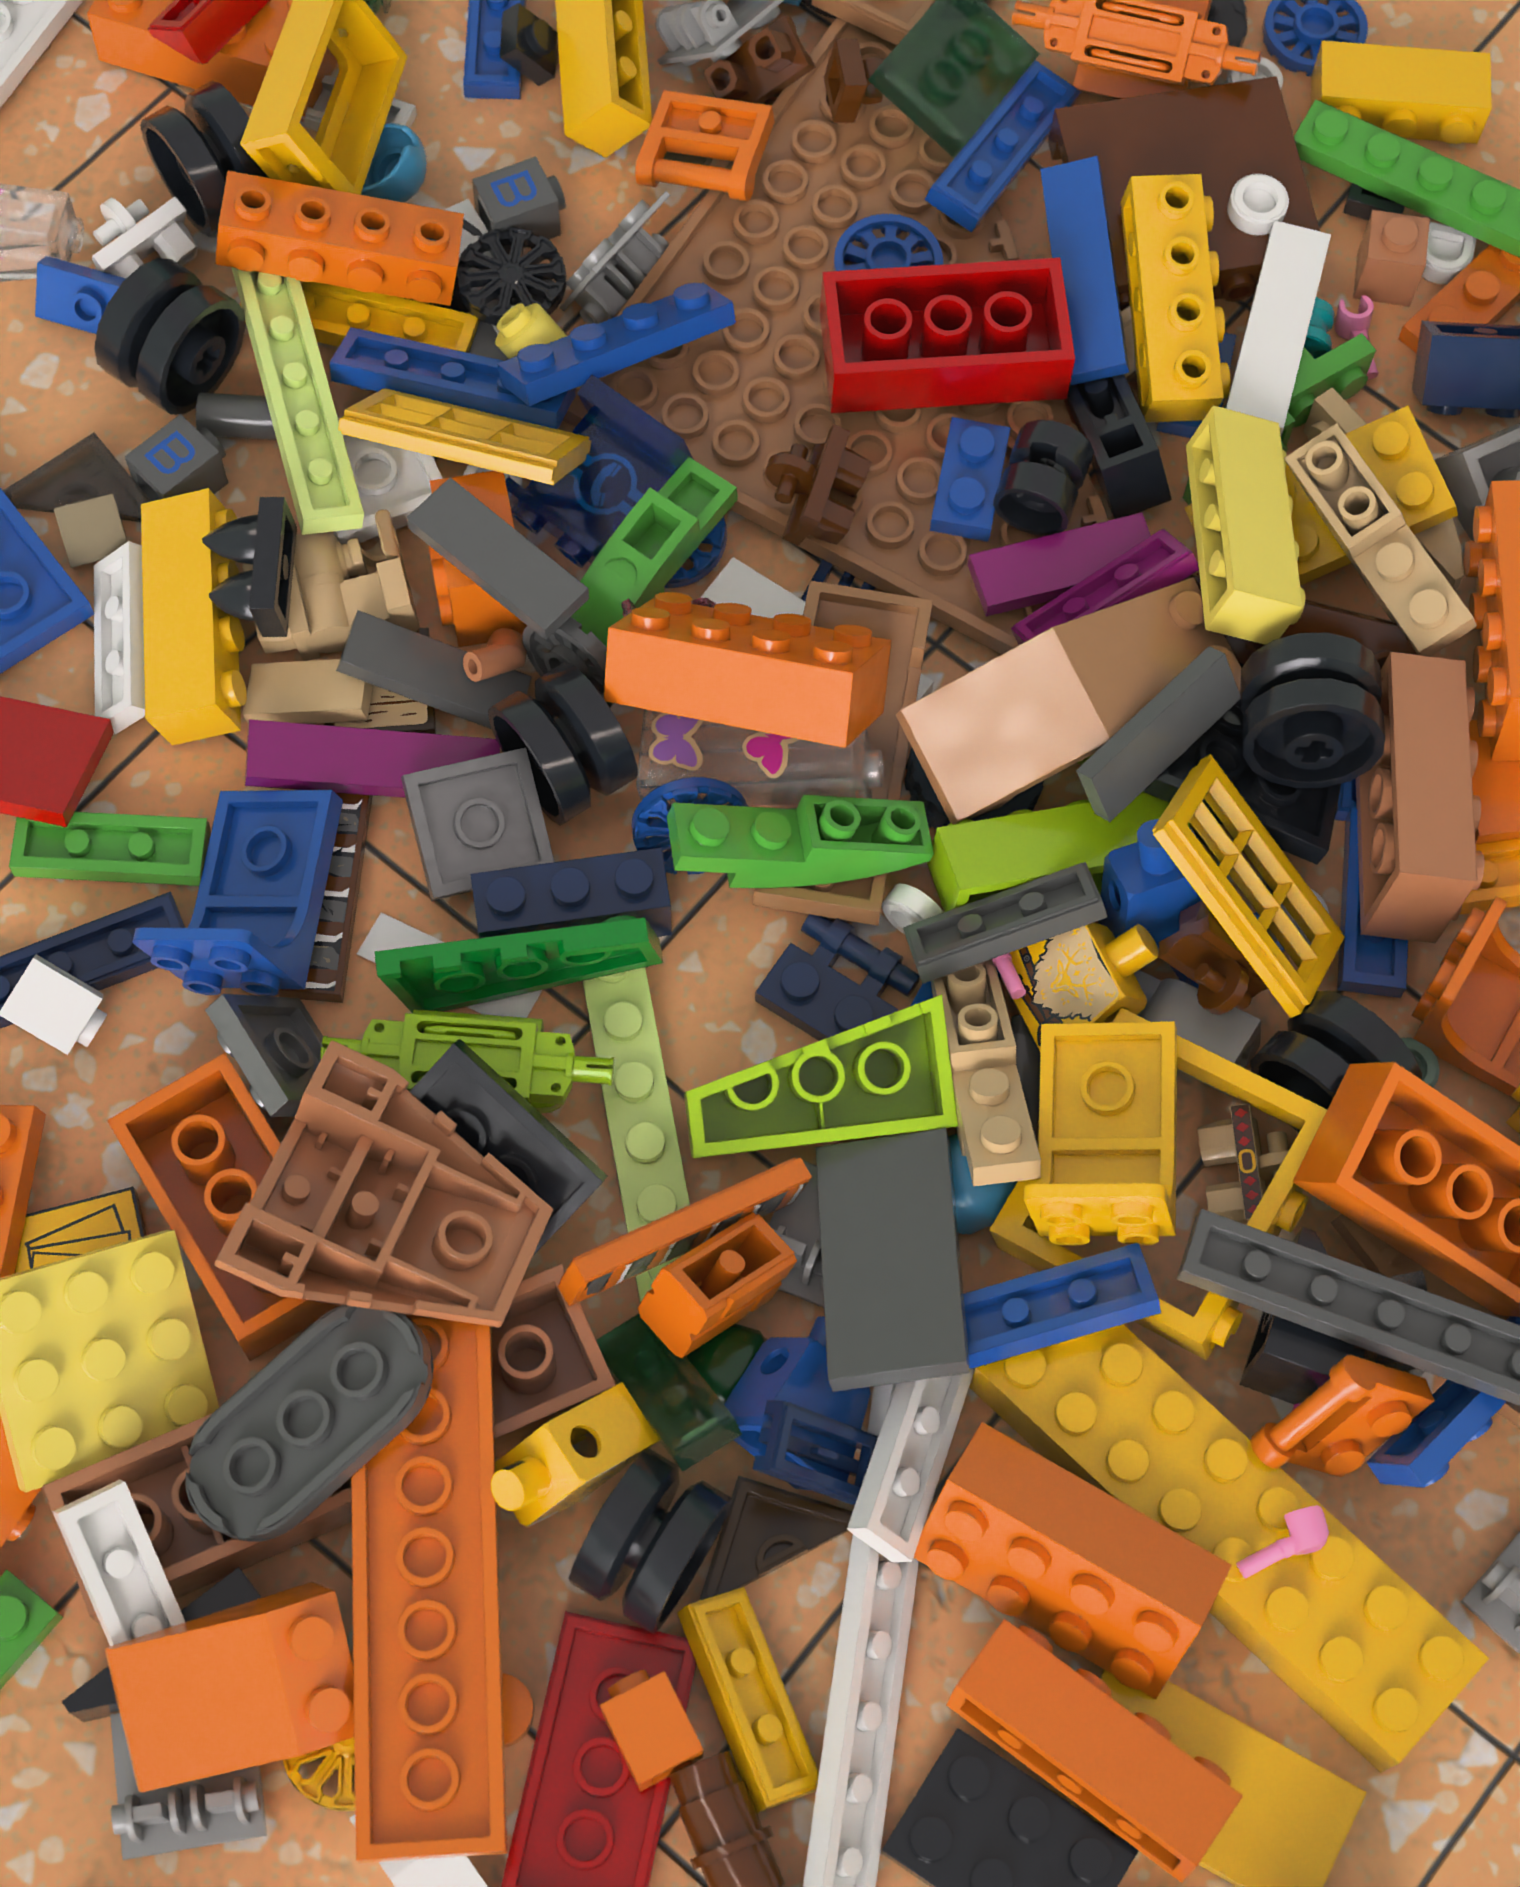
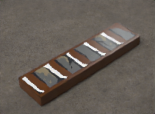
[278,793,373,1003]

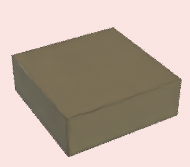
[53,492,128,568]

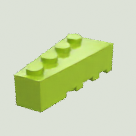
[684,994,958,1158]

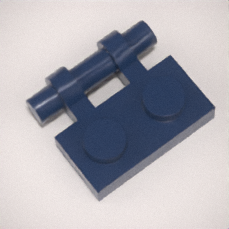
[755,914,920,1041]

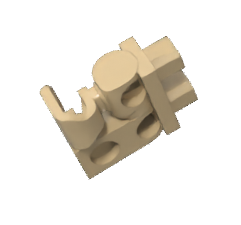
[242,509,420,661]

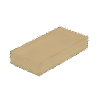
[242,659,373,724]

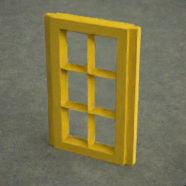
[338,388,591,485]
[1152,754,1345,1018]

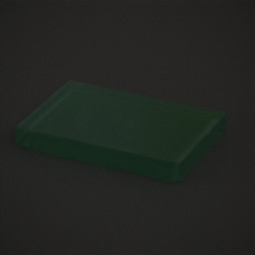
[868,0,1039,158]

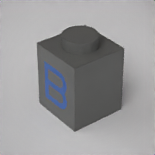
[472,156,566,255]
[124,414,228,502]

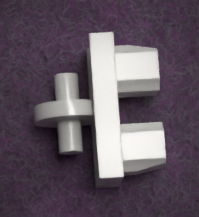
[92,197,198,279]

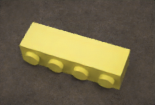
[1186,405,1305,645]

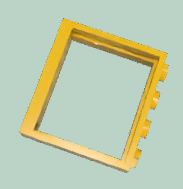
[989,1007,1327,1361]

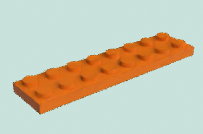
[351,1314,507,1863]

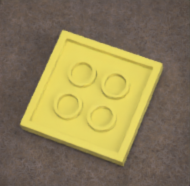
[0,1230,219,1492]

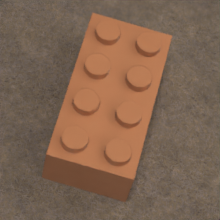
[1356,652,1485,943]

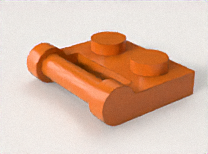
[635,90,775,201]
[1250,1355,1435,1478]

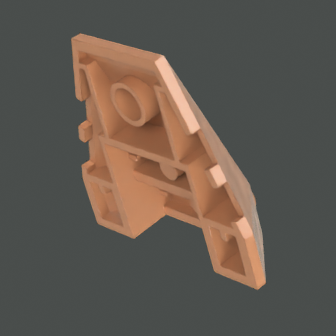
[214,1040,554,1327]

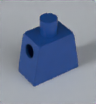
[1098,819,1202,949]
[713,1316,871,1490]

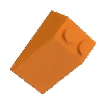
[104,1582,354,1792]

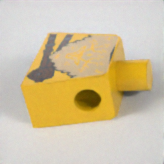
[1010,922,1159,1053]

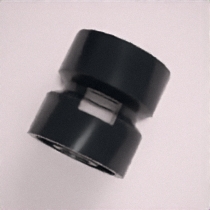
[993,420,1094,536]

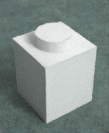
[0,954,107,1055]

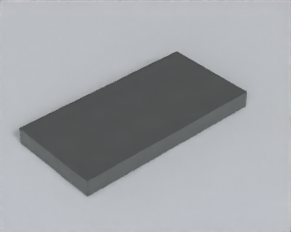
[816,1128,970,1392]

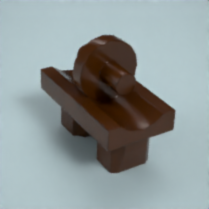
[704,15,816,104]
[764,424,871,546]
[1159,900,1268,1015]

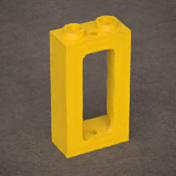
[240,0,408,219]

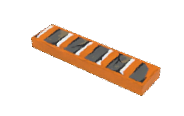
[558,1157,812,1307]

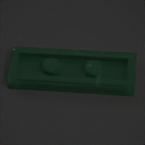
[596,1314,742,1472]

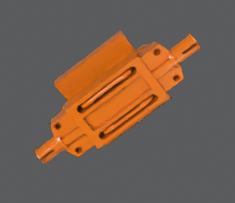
[1012,0,1262,100]

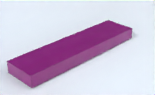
[245,719,500,798]

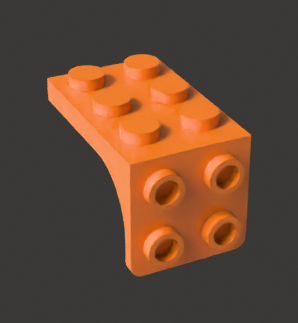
[1411,896,1520,1097]

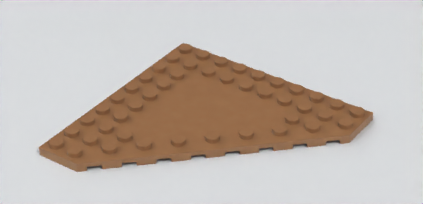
[563,17,1108,655]

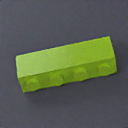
[927,790,1191,912]

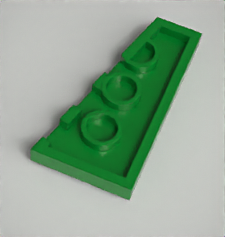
[374,916,663,1013]

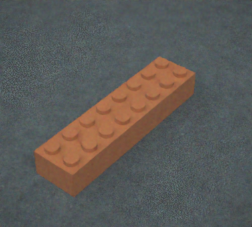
[43,1264,616,1625]

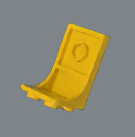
[1024,1021,1177,1246]

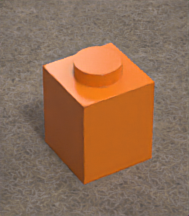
[600,1669,704,1792]

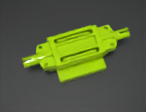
[320,1010,614,1114]

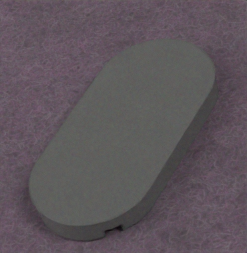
[186,1305,433,1542]

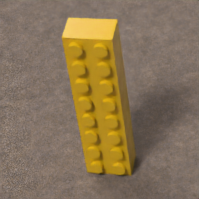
[969,1324,1489,1773]

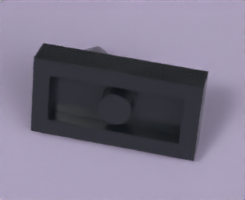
[202,497,297,637]

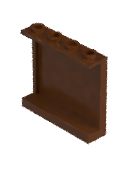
[1048,76,1327,312]

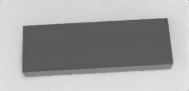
[407,477,589,640]
[336,610,532,729]
[1076,646,1241,822]
[903,862,1107,984]

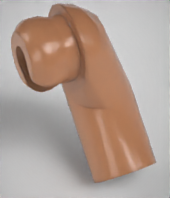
[463,628,527,682]

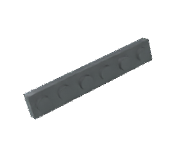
[1176,1208,1520,1406]

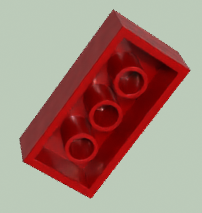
[820,258,1075,414]

